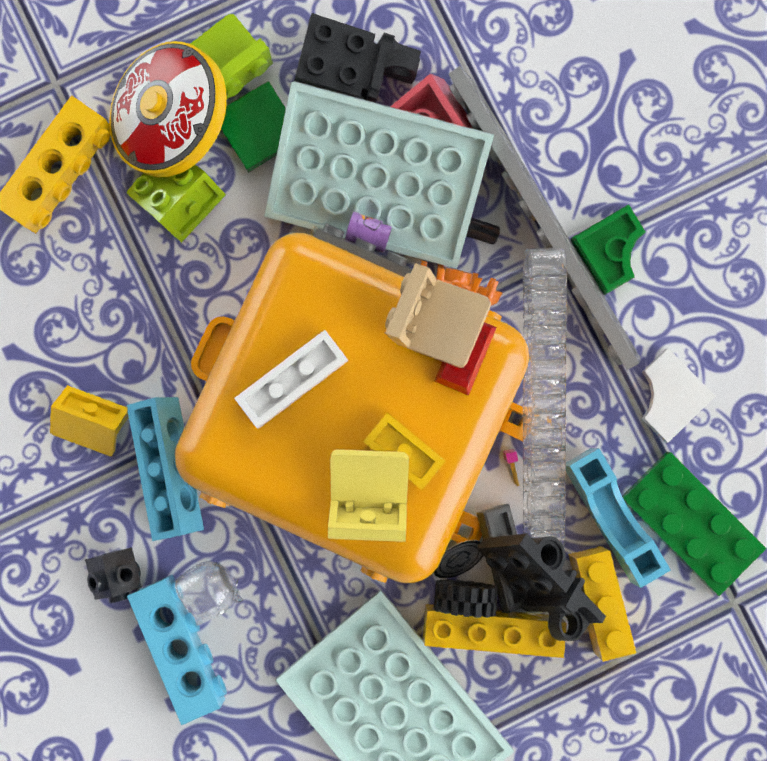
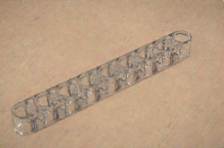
[523,248,567,547]

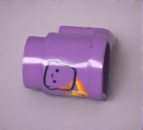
[345,211,392,253]

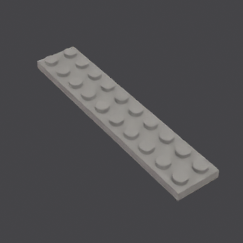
[449,66,641,370]

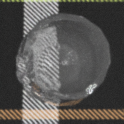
[175,561,243,626]

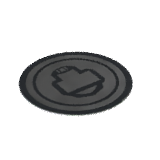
[433,540,483,579]

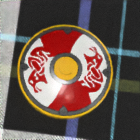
[109,41,227,177]

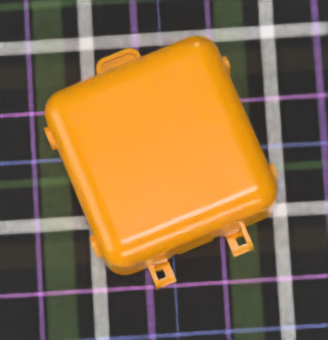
[175,233,537,583]

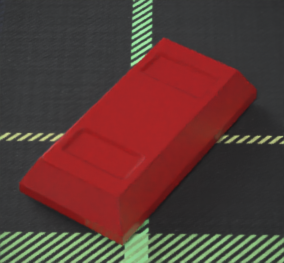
[434,322,497,396]

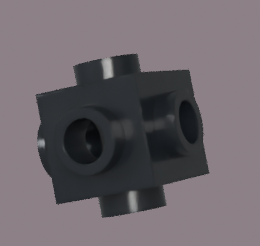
[85,547,142,603]

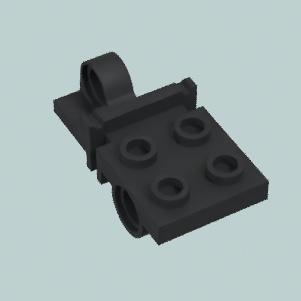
[294,13,421,103]
[477,533,606,641]

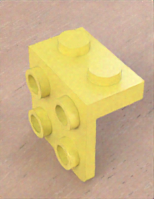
[328,450,409,542]

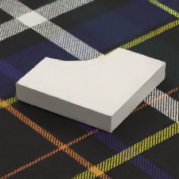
[642,348,716,443]

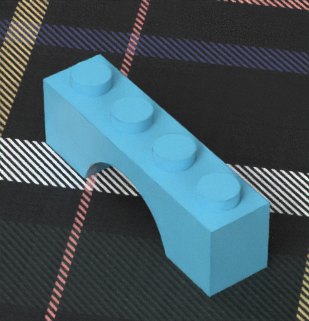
[562,448,671,588]

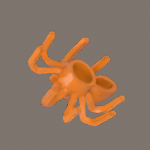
[421,260,503,306]

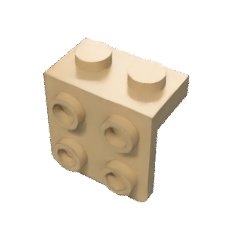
[385,263,491,368]

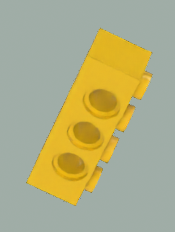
[0,95,111,234]
[423,604,567,658]

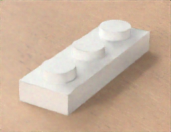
[234,330,348,429]

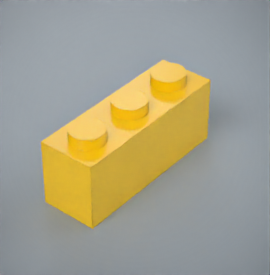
[568,546,637,662]

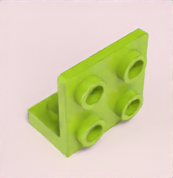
[127,164,226,243]

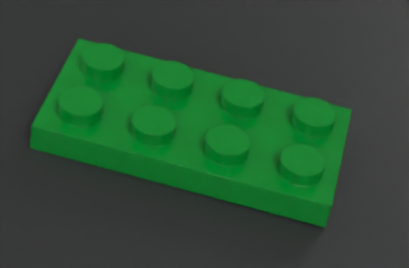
[622,452,767,596]

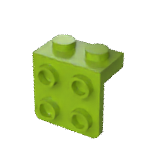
[190,14,273,99]

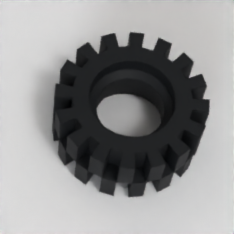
[433,579,498,618]

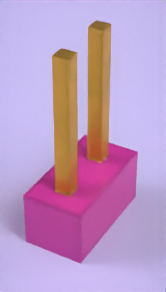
[503,449,520,486]

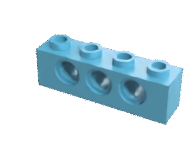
[127,397,204,541]
[127,574,227,726]

